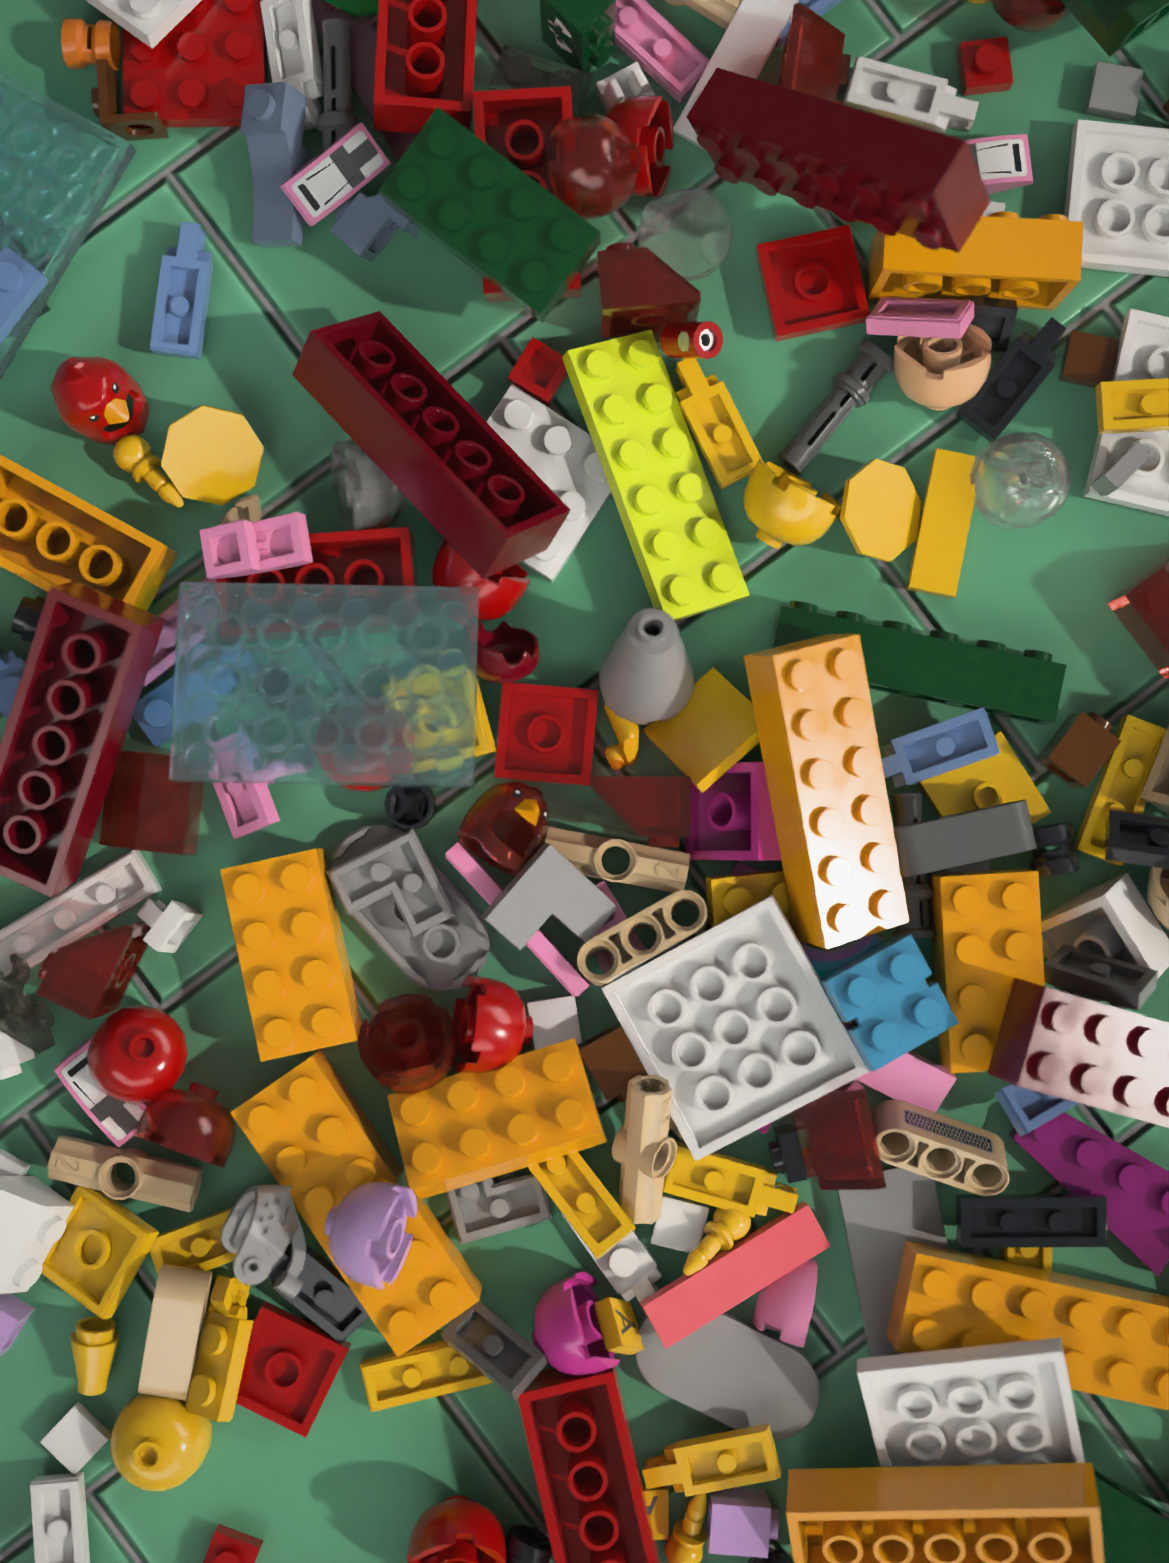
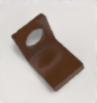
[91,59,168,142]

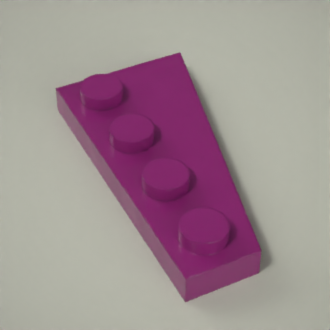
[1009,1112,1169,1277]

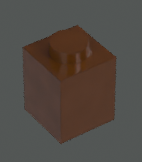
[1036,711,1121,789]
[579,1022,649,1102]

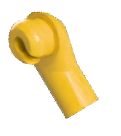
[604,703,639,770]

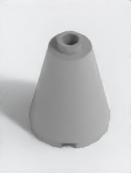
[599,609,694,725]

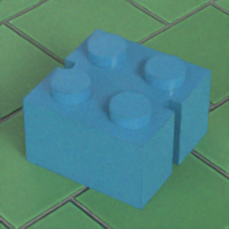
[819,934,959,1071]

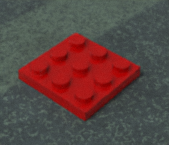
[122,0,268,128]

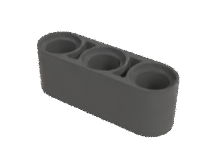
[893,800,1037,877]

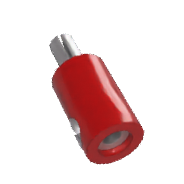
[654,321,723,359]

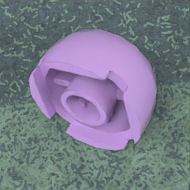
[325,1182,417,1289]

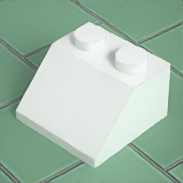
[1041,872,1169,1002]
[0,1176,74,1294]

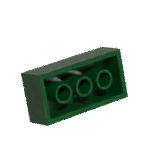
[378,107,601,323]

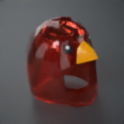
[455,781,550,877]

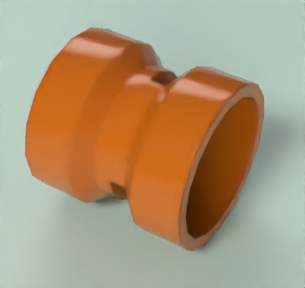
[61,18,122,71]

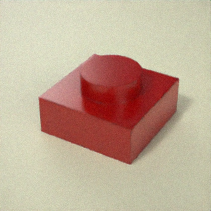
[957,36,1014,96]
[508,337,568,407]
[203,1524,264,1563]

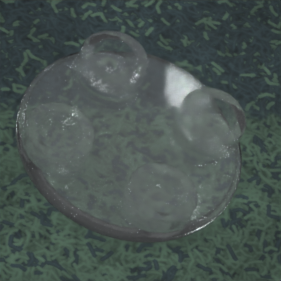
[638,188,733,281]

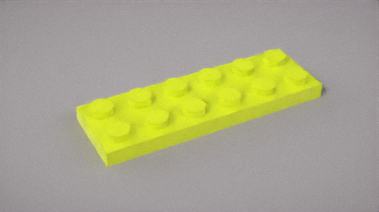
[562,329,750,621]

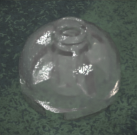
[970,432,1071,530]
[331,440,404,531]

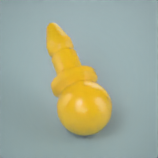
[113,435,184,508]
[683,1208,751,1276]
[665,1493,707,1563]

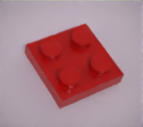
[755,224,870,342]
[494,683,598,786]
[236,1301,351,1438]

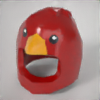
[50,356,149,445]

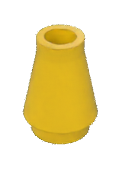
[70,1316,120,1396]

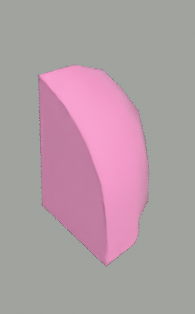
[751,1259,818,1348]

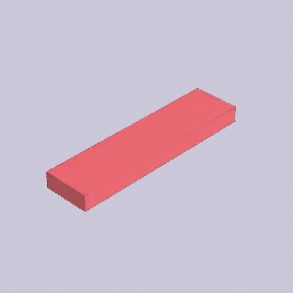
[639,1201,831,1349]

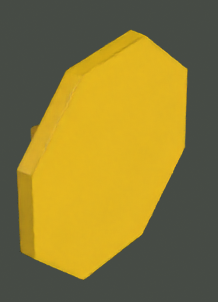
[161,404,264,506]
[840,459,922,562]

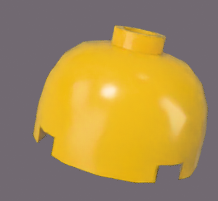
[743,459,842,549]
[110,1394,212,1492]

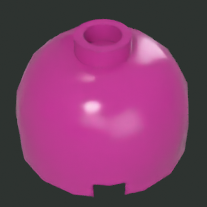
[532,1272,620,1377]

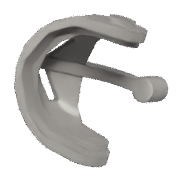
[220,1185,306,1299]

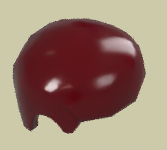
[465,620,540,684]

